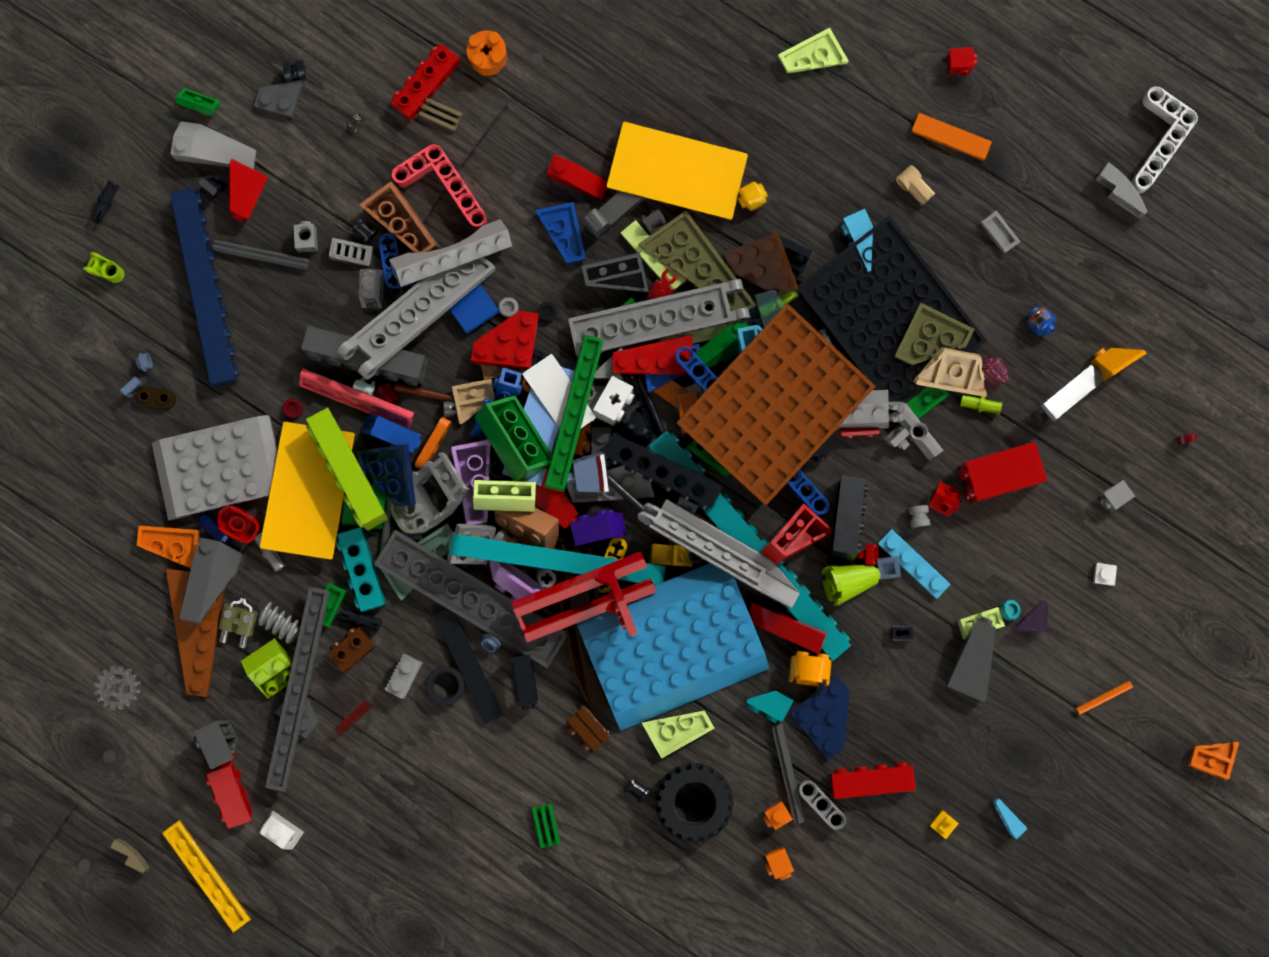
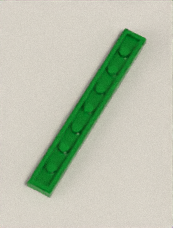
[544,335,604,492]

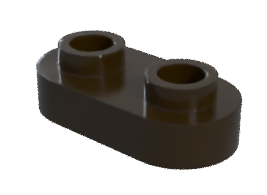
[135,387,176,409]

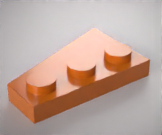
[137,526,200,568]

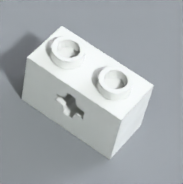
[593,376,635,426]

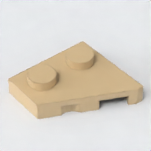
[452,379,495,424]

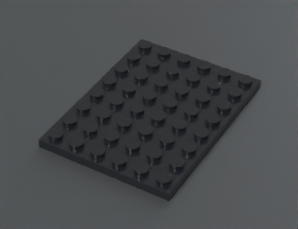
[796,215,987,413]

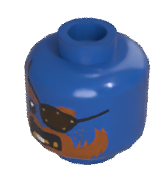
[1026,307,1057,336]

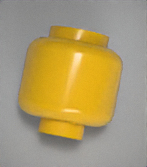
[737,182,768,211]

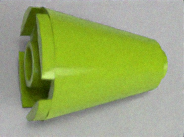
[822,565,880,606]

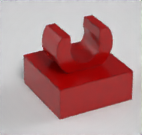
[857,544,879,566]

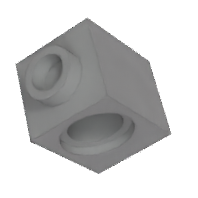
[294,221,318,252]
[1099,480,1135,511]

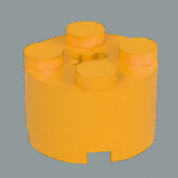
[789,651,832,686]

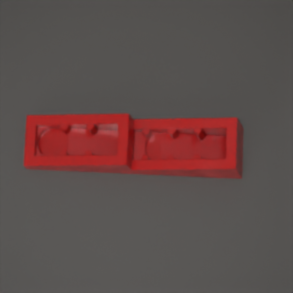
[749,602,828,654]

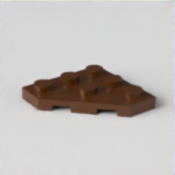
[723,232,798,296]

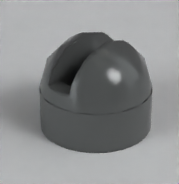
[442,401,457,418]

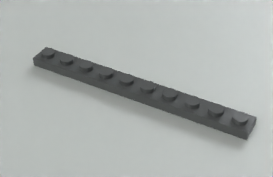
[265,587,330,792]

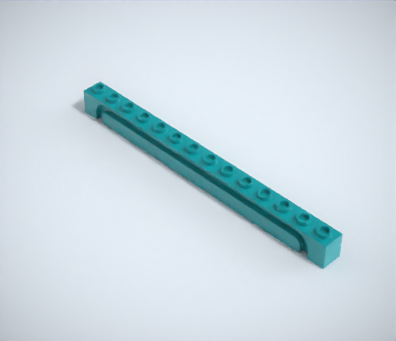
[648,431,851,661]

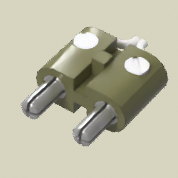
[218,598,258,648]

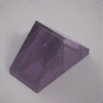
[1013,600,1048,633]

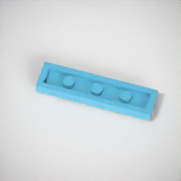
[877,529,950,599]

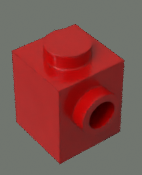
[947,47,977,76]

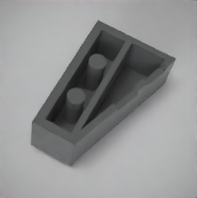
[581,253,649,293]

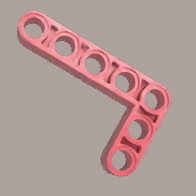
[392,144,487,231]

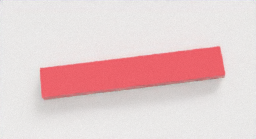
[299,368,414,429]

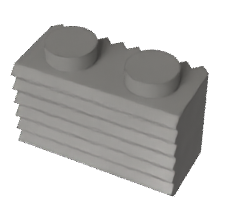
[385,654,423,699]

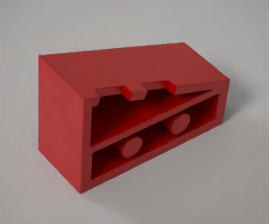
[761,504,834,565]
[205,753,253,829]

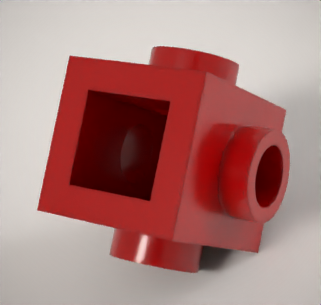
[928,481,962,517]

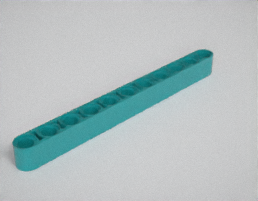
[448,534,666,585]

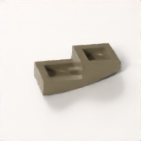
[110,838,150,873]

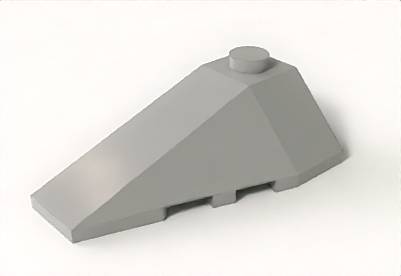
[171,122,256,169]

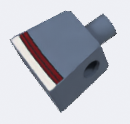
[566,452,609,492]

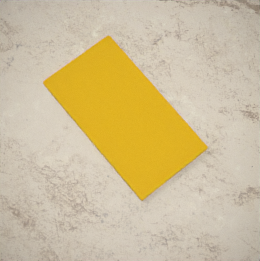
[607,122,748,220]
[260,422,355,560]

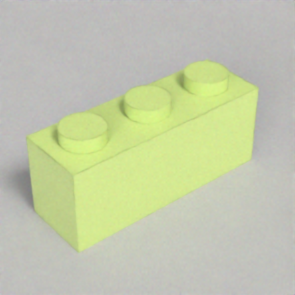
[473,480,536,512]

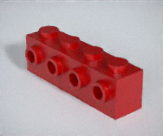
[391,43,460,122]
[830,762,916,799]

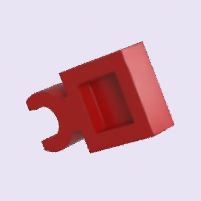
[647,269,678,299]

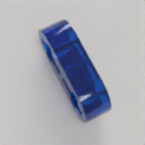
[198,513,231,545]

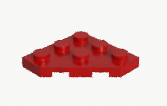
[471,311,539,370]

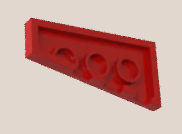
[612,335,692,375]

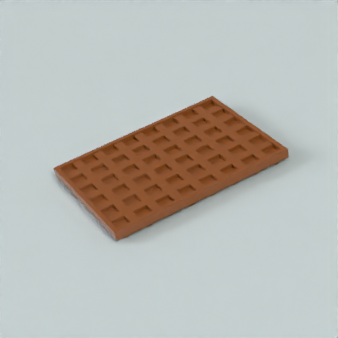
[676,303,876,505]

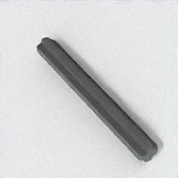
[212,240,309,270]
[771,724,805,824]

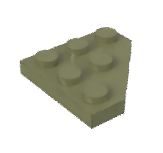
[894,303,974,366]

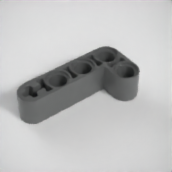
[583,191,646,240]

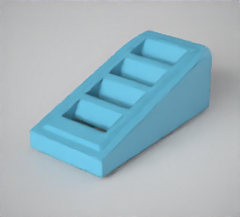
[992,798,1027,840]

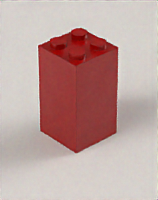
[958,442,1047,504]

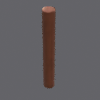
[394,383,454,402]

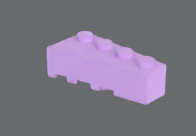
[450,440,491,525]

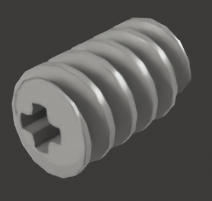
[258,602,300,644]

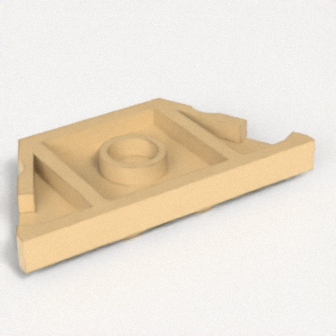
[913,348,987,397]

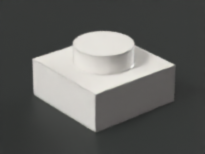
[1093,563,1117,586]

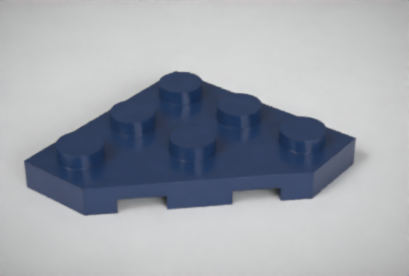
[357,444,416,507]
[790,675,850,761]

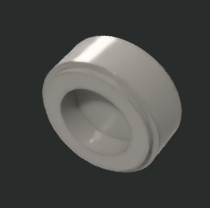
[499,297,519,318]

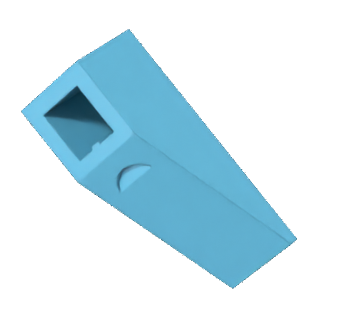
[840,209,873,272]

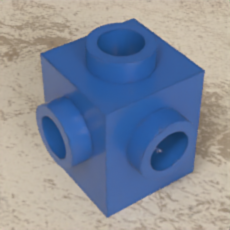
[492,368,523,399]

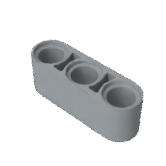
[798,780,846,830]

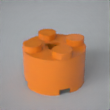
[466,30,507,76]

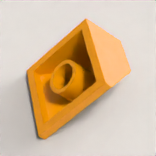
[1091,348,1147,381]

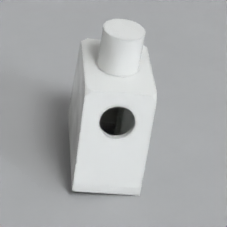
[259,811,304,849]

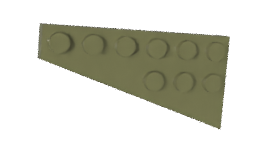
[638,211,756,311]

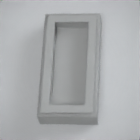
[980,211,1020,255]

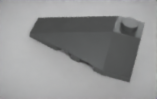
[179,538,243,624]

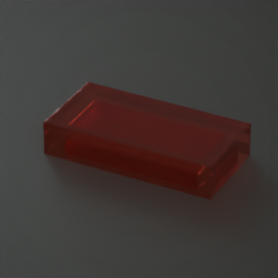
[335,700,373,734]

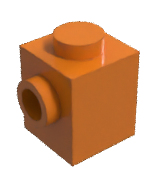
[763,800,793,830]
[764,847,794,881]

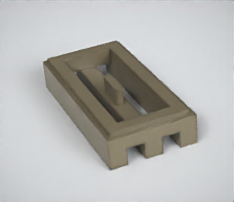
[418,98,463,132]

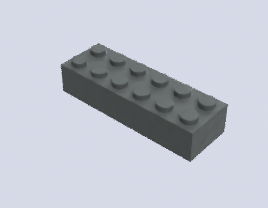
[301,326,429,386]

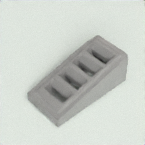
[329,238,373,267]

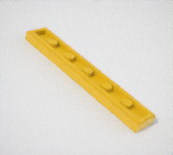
[162,820,251,933]

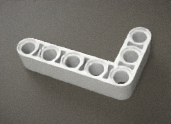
[1131,86,1198,194]

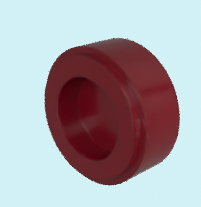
[282,398,304,419]
[1176,432,1198,445]

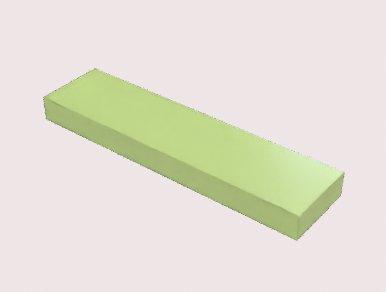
[621,220,687,291]

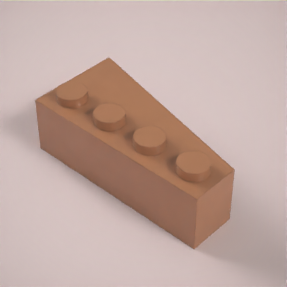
[359,181,441,253]

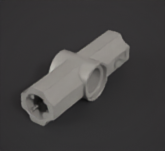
[893,404,943,461]

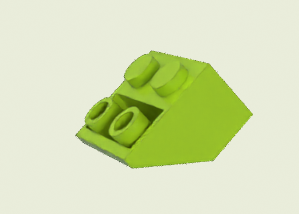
[241,638,293,699]

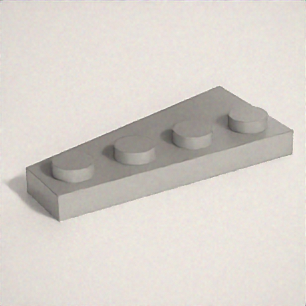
[566,459,655,503]

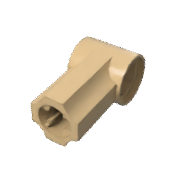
[895,165,935,206]

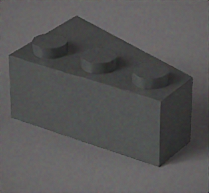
[193,720,237,769]

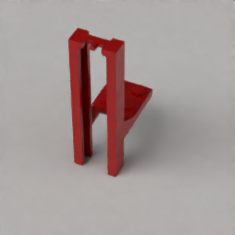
[511,552,656,642]

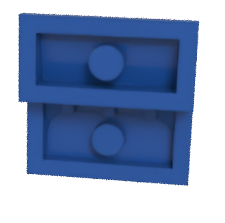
[449,284,500,334]

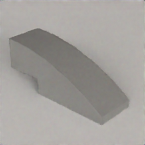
[1095,162,1147,219]

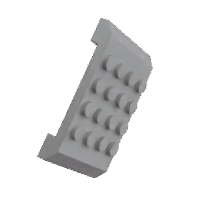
[152,415,278,521]

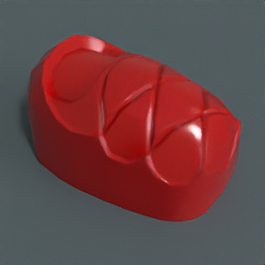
[217,505,261,543]

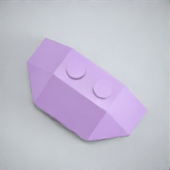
[490,561,546,601]

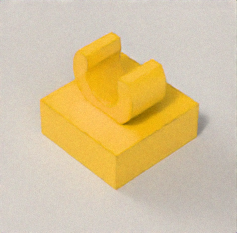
[929,810,959,839]

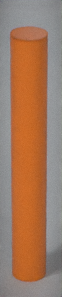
[1075,681,1133,715]

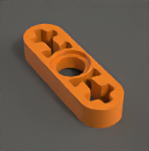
[414,417,452,470]

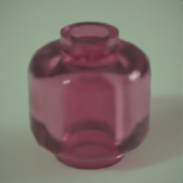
[982,355,1010,385]

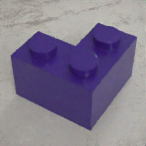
[570,510,627,546]

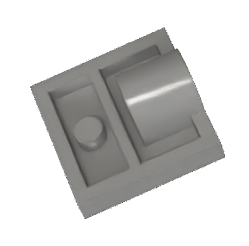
[447,524,496,565]

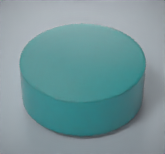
[1000,600,1021,621]

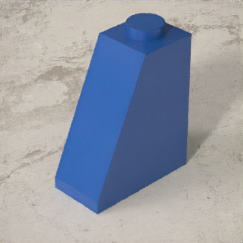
[360,414,421,453]

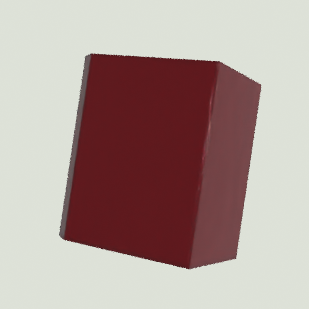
[374,383,400,404]

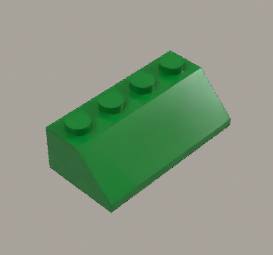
[475,395,552,482]

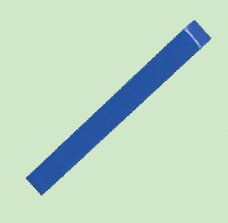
[674,347,829,515]

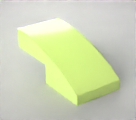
[957,607,1005,640]

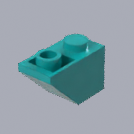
[745,691,793,723]

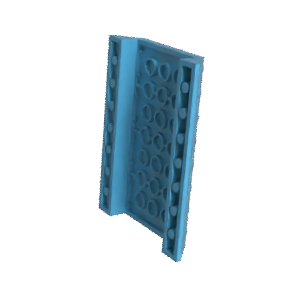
[576,563,770,731]

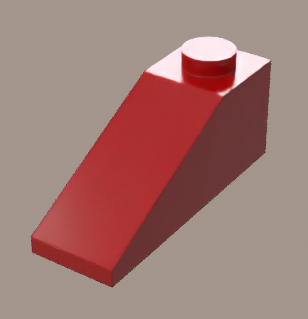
[547,155,608,201]

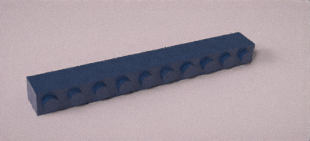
[170,188,240,387]

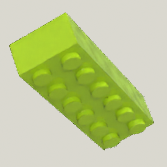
[306,408,389,531]

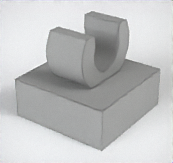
[884,426,910,450]

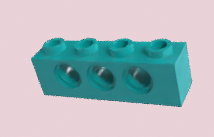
[336,527,387,612]

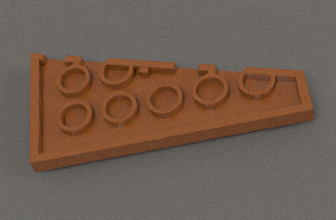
[166,569,225,697]

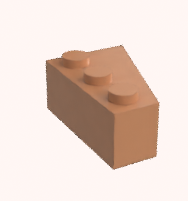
[495,508,559,549]

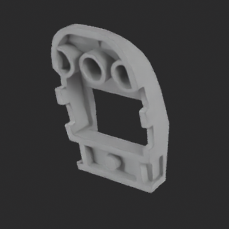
[390,452,470,534]

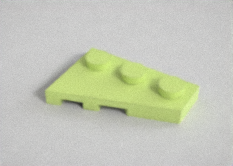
[778,28,848,74]
[642,711,714,758]

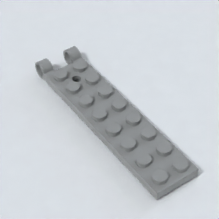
[337,257,495,380]
[568,279,750,358]

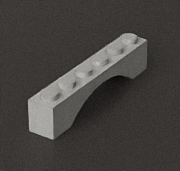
[389,219,512,287]

